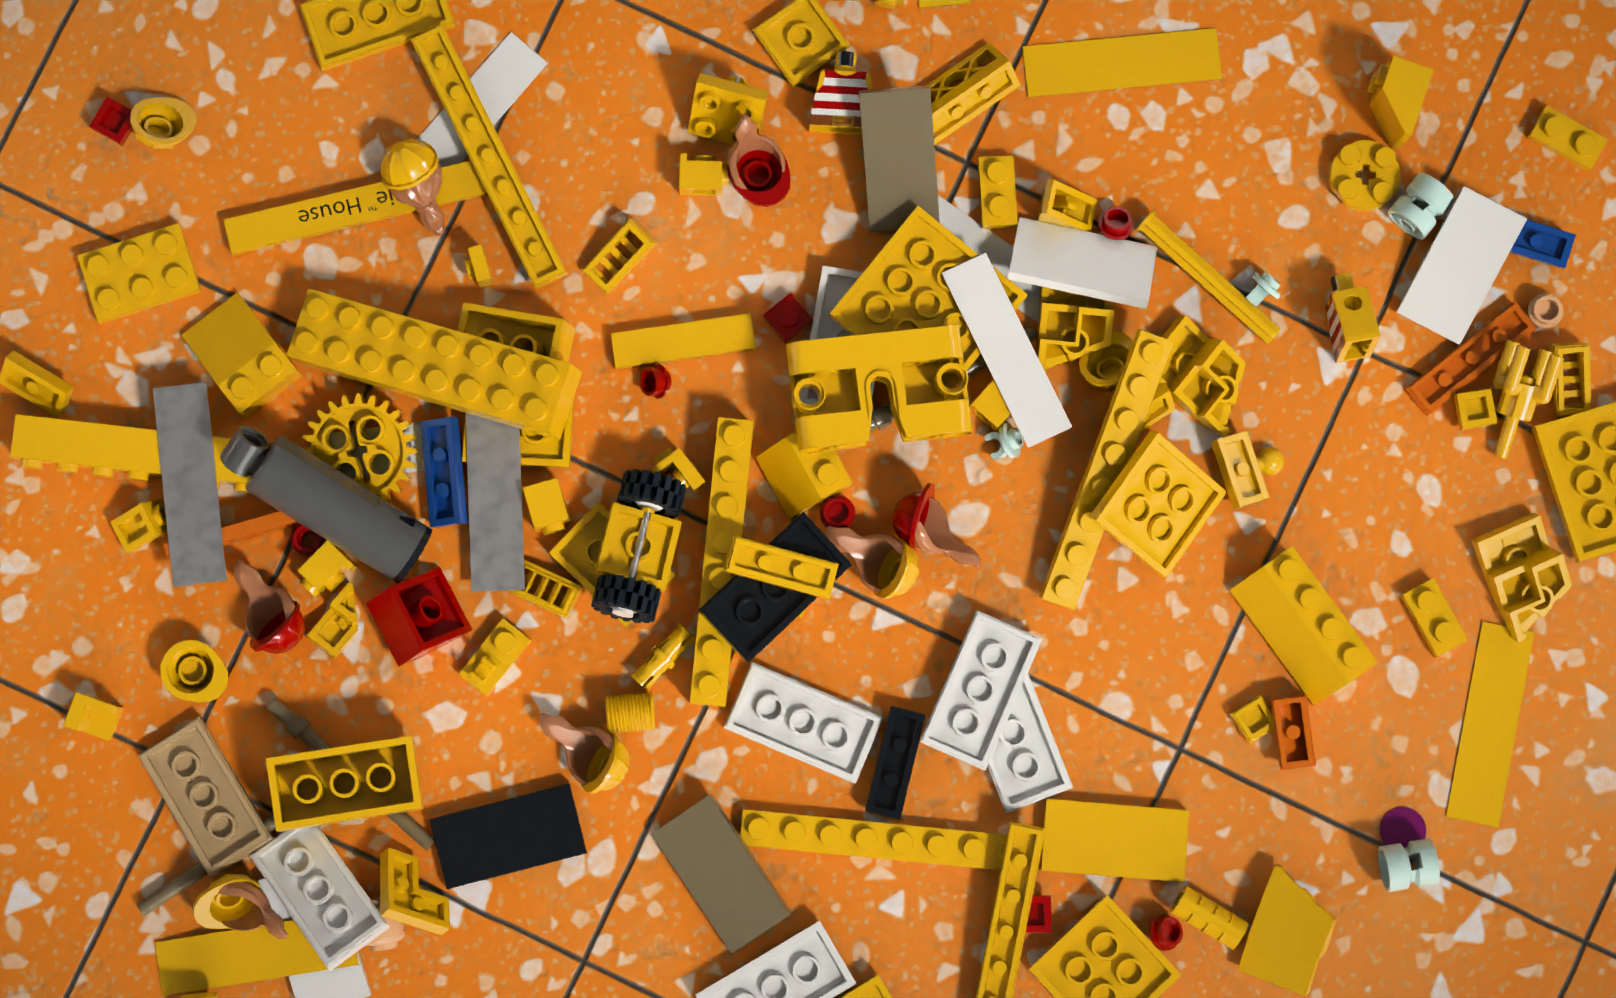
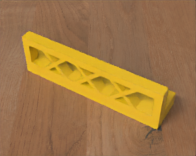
[926,42,1021,145]

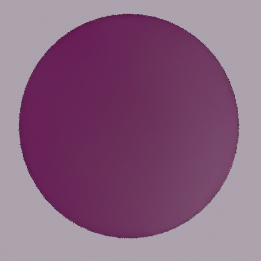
[1380,807,1426,848]

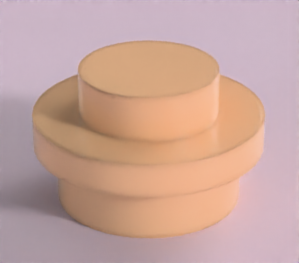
[1527,293,1563,329]

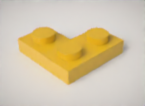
[380,847,450,935]

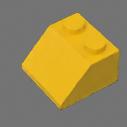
[1367,55,1434,151]
[755,432,852,520]

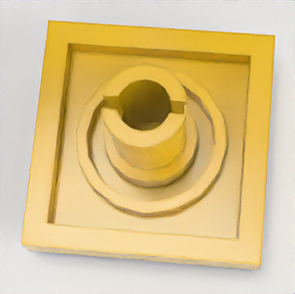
[687,73,769,145]

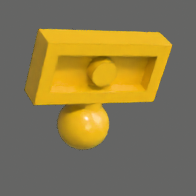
[1211,431,1284,510]

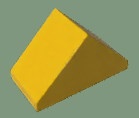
[1037,179,1097,232]

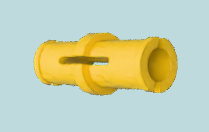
[631,623,696,691]

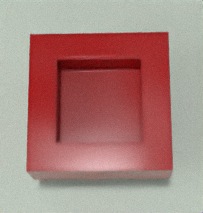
[89,97,133,146]
[763,293,813,344]
[1026,895,1052,933]

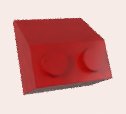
[366,567,472,667]

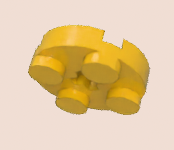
[1328,140,1401,212]

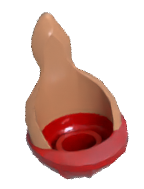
[727,114,791,207]
[892,483,981,568]
[234,559,305,654]

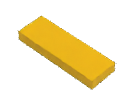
[724,536,839,600]

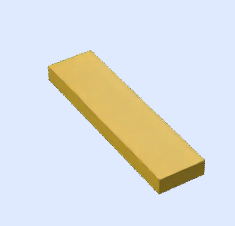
[611,313,756,370]

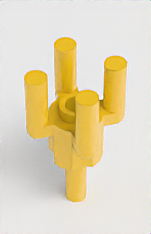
[1493,339,1564,459]

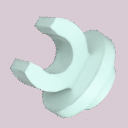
[1246,271,1281,307]
[984,423,1024,459]

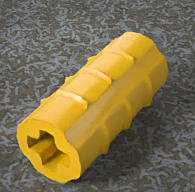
[1170,885,1249,950]

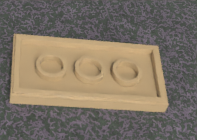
[138,717,274,878]

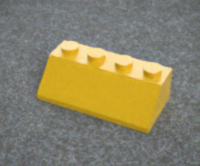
[1229,546,1378,706]

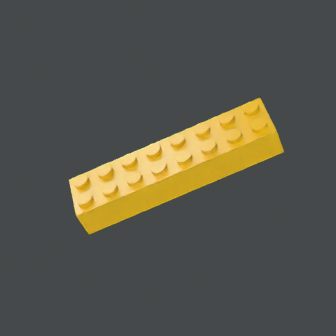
[286,289,582,440]

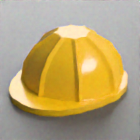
[130,97,197,150]
[1079,331,1133,392]
[160,640,229,703]

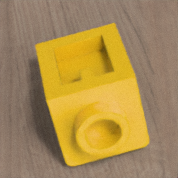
[651,447,706,493]
[110,499,168,554]

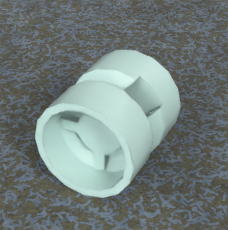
[1388,172,1455,240]
[1378,839,1440,892]

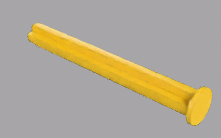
[1135,210,1280,343]

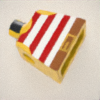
[809,52,872,135]
[1325,273,1381,363]

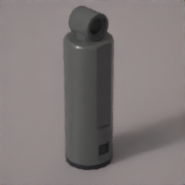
[220,426,432,583]

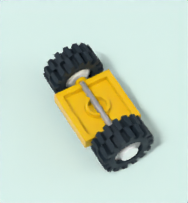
[591,469,686,623]

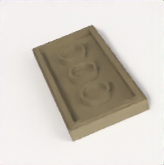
[859,85,940,233]
[651,793,792,954]

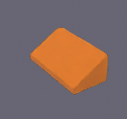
[1270,694,1316,770]

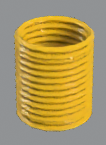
[605,691,655,733]

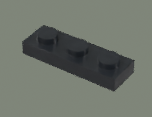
[865,706,926,820]

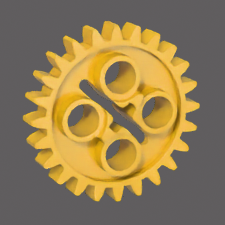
[302,393,419,502]

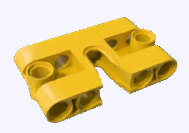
[786,325,973,453]

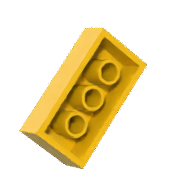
[266,735,423,832]

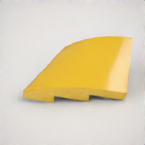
[1036,287,1114,371]
[1158,315,1246,437]
[1472,513,1572,643]
[1238,864,1336,996]

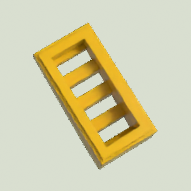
[582,218,658,294]
[1548,342,1591,417]
[508,560,583,620]

